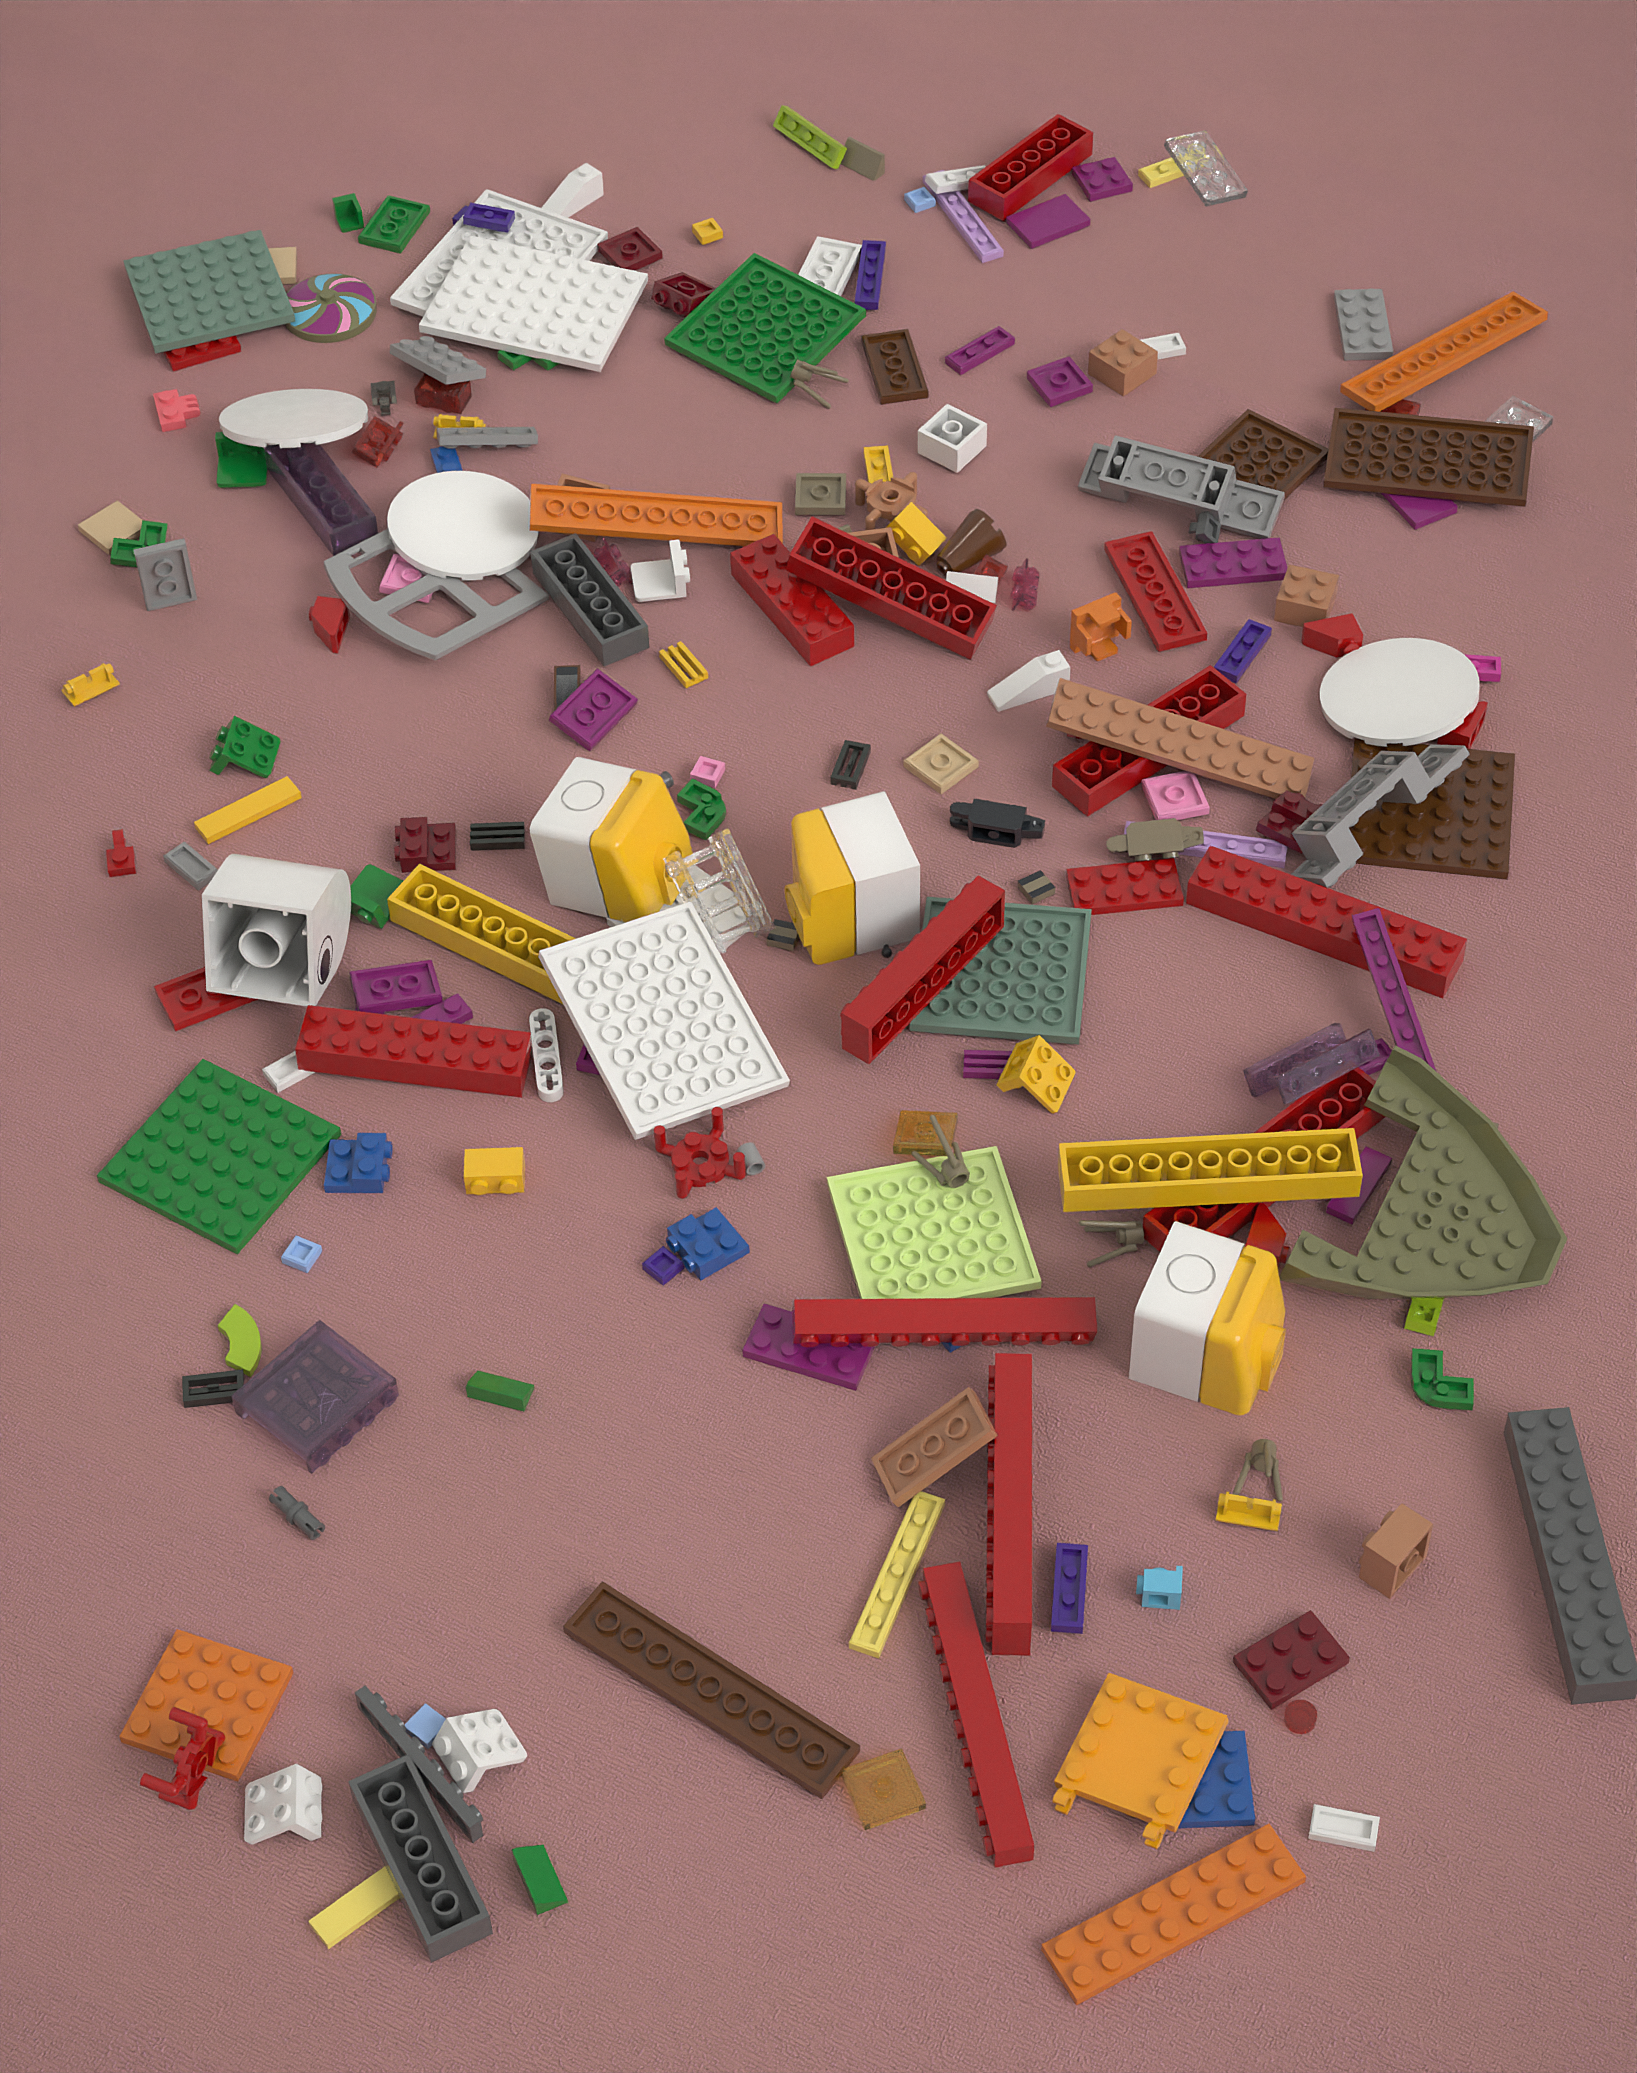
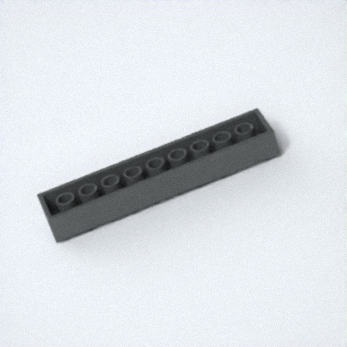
[1503,1407,1637,1705]

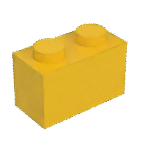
[886,502,947,566]
[464,1147,525,1195]

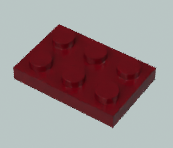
[1233,1610,1350,1710]

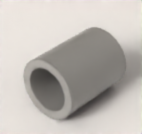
[737,1142,765,1175]

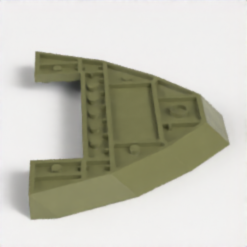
[1279,1045,1567,1299]

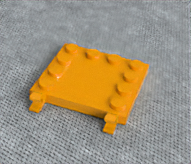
[1052,1673,1229,1849]

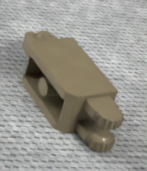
[1106,818,1204,862]

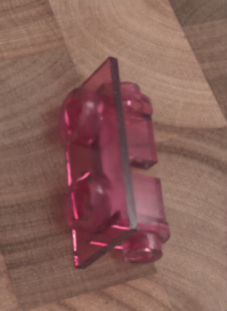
[594,537,633,587]
[1010,558,1040,611]

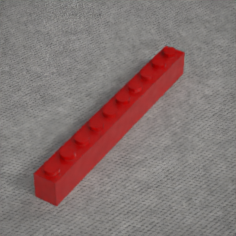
[792,1297,1097,1347]
[918,1561,1034,1868]

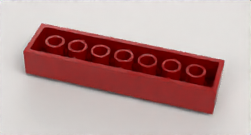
[786,516,997,660]
[1052,665,1247,817]
[840,875,1005,1064]
[295,1005,532,1098]

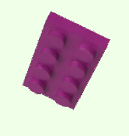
[1179,537,1288,588]
[742,1303,875,1391]

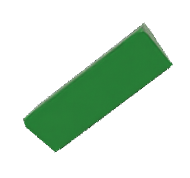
[466,1370,535,1412]
[511,1845,568,1915]

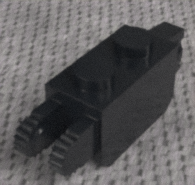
[950,799,1045,848]

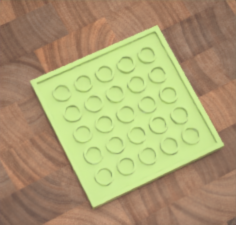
[827,1146,1042,1299]

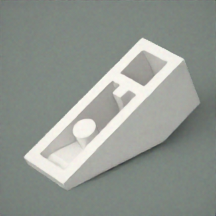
[542,163,604,218]
[987,650,1070,712]

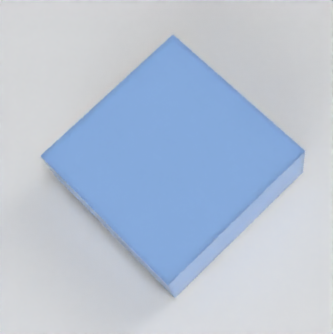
[904,187,936,213]
[281,1236,322,1273]
[405,1703,446,1749]

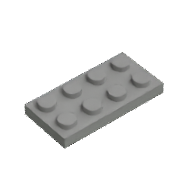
[1334,288,1393,361]
[390,336,486,384]

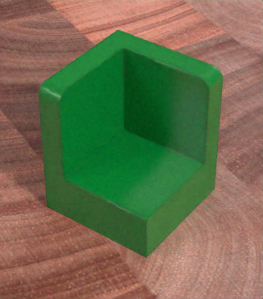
[332,193,364,233]

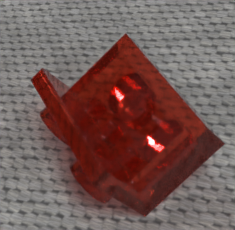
[352,416,404,468]

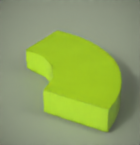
[218,1304,262,1377]

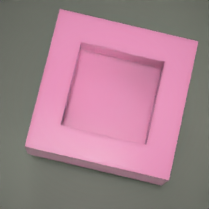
[690,756,725,788]

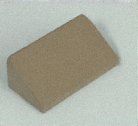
[840,136,885,181]

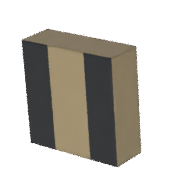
[1017,870,1056,905]
[767,919,799,951]

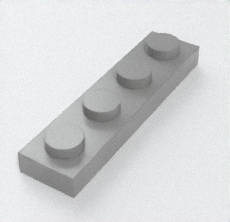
[437,427,538,448]

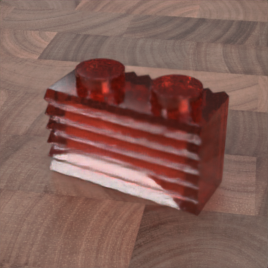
[414,373,472,414]

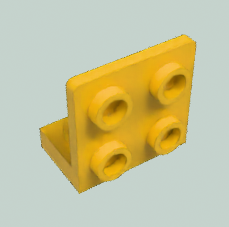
[996,1035,1076,1114]

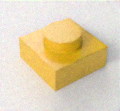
[692,217,723,245]

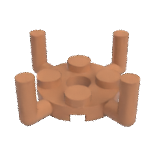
[855,472,928,530]

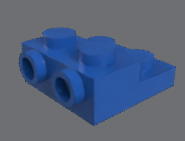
[324,1133,393,1193]
[666,1207,750,1281]

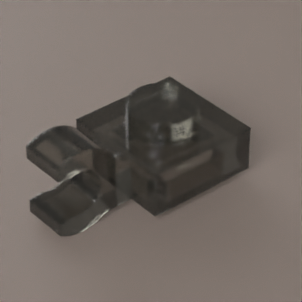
[370,381,397,416]

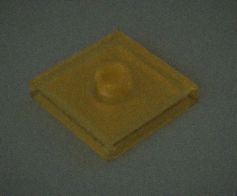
[893,1110,958,1156]
[841,1748,926,1830]

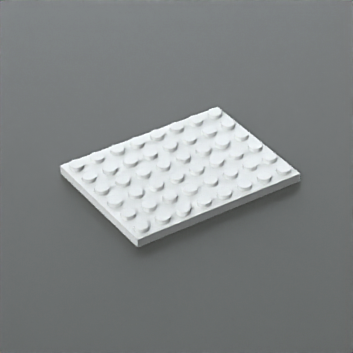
[390,189,608,316]
[419,235,648,372]
[538,902,790,1140]

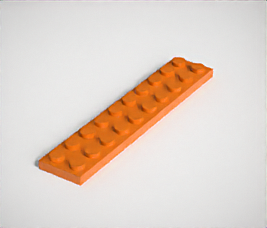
[1340,291,1548,412]
[529,484,783,546]

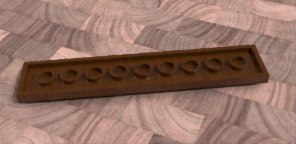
[563,1581,860,1799]

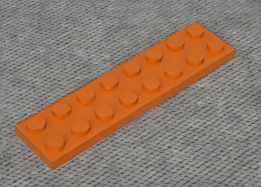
[1041,1823,1306,2005]

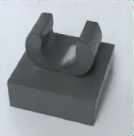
[1188,511,1221,544]

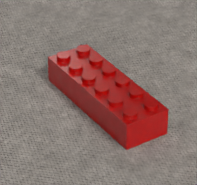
[968,114,1093,221]
[730,534,854,667]

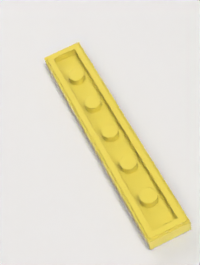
[849,1491,945,1659]

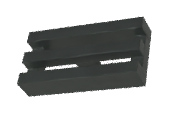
[830,740,871,790]
[470,822,525,851]
[182,1369,245,1408]

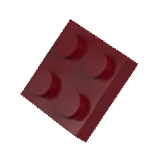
[598,227,663,271]

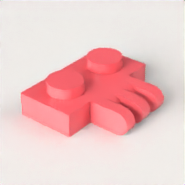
[153,389,201,432]

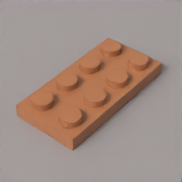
[871,1387,998,1507]

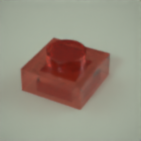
[974,555,1008,584]

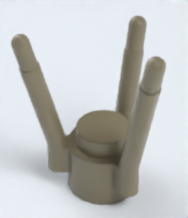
[790,359,849,409]
[911,1115,970,1188]
[1079,1220,1144,1267]
[1233,1439,1283,1502]

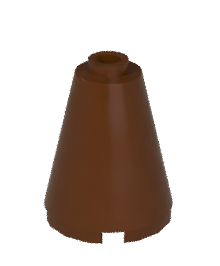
[936,509,1007,575]

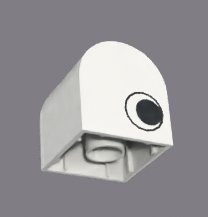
[202,854,351,1006]

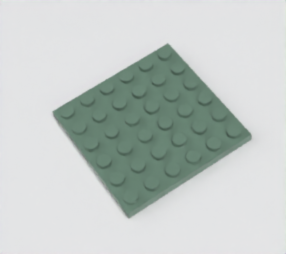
[123,230,295,354]
[910,897,1092,1045]

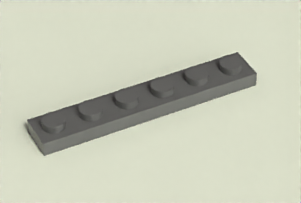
[355,1685,483,1843]

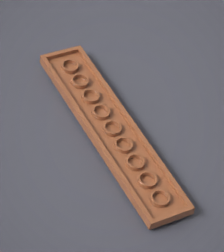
[1046,678,1314,799]

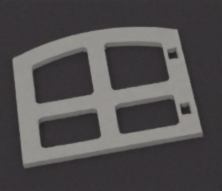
[324,529,549,660]

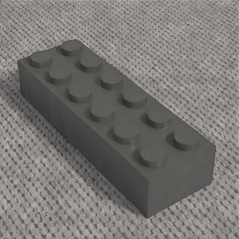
[531,534,650,667]
[348,1754,493,1963]

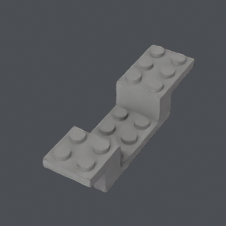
[1078,435,1285,539]
[1291,744,1470,888]

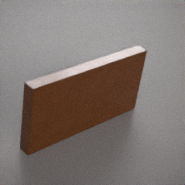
[861,329,928,405]

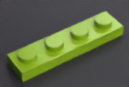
[773,105,847,169]

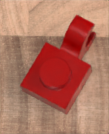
[106,829,136,877]

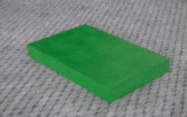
[358,195,430,254]

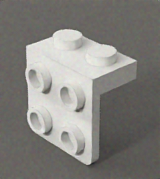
[631,540,690,602]
[432,1709,527,1793]
[244,1764,322,1845]

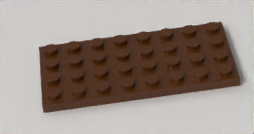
[1324,408,1534,507]

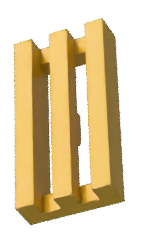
[659,641,708,688]

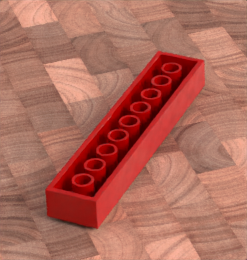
[1186,845,1467,999]
[1143,1060,1386,1252]
[986,1353,1032,1656]

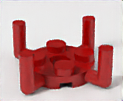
[654,1107,746,1199]
[140,1707,226,1810]

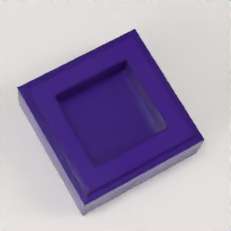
[642,1246,684,1286]

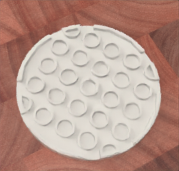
[219,389,368,448]
[387,471,539,580]
[1320,638,1480,747]

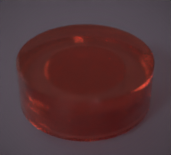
[1284,1700,1317,1734]

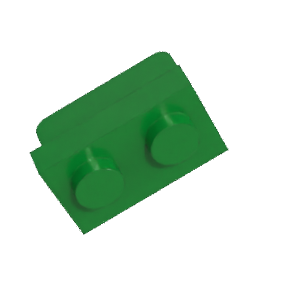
[215,432,269,488]
[209,716,281,778]
[350,864,403,929]

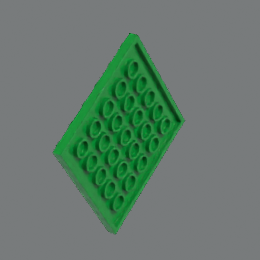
[664,253,866,404]
[97,1059,342,1255]

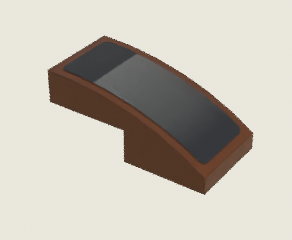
[554,665,581,711]

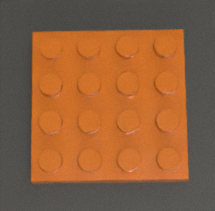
[119,1629,294,1782]

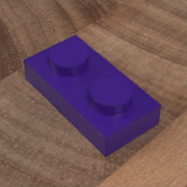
[463,202,515,233]

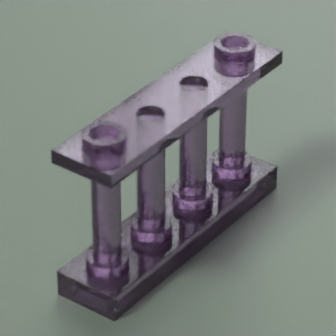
[1243,1023,1380,1104]

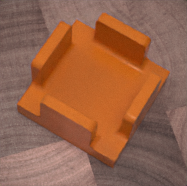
[1070,592,1132,661]

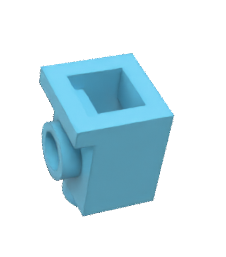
[1136,1566,1183,1610]

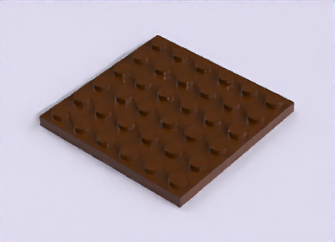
[1349,738,1515,880]

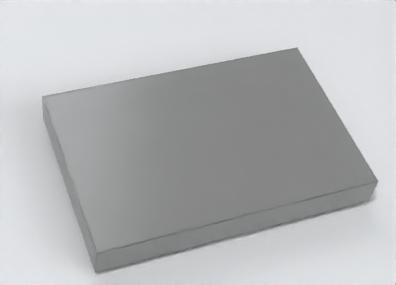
[134,538,197,611]

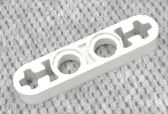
[529,1008,564,1102]

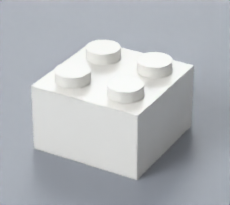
[918,404,987,473]

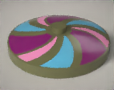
[285,274,377,343]

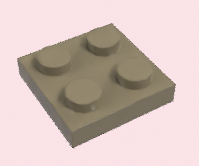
[795,473,846,515]

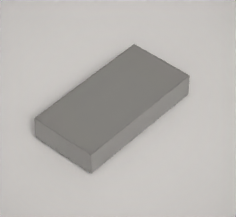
[163,841,218,891]

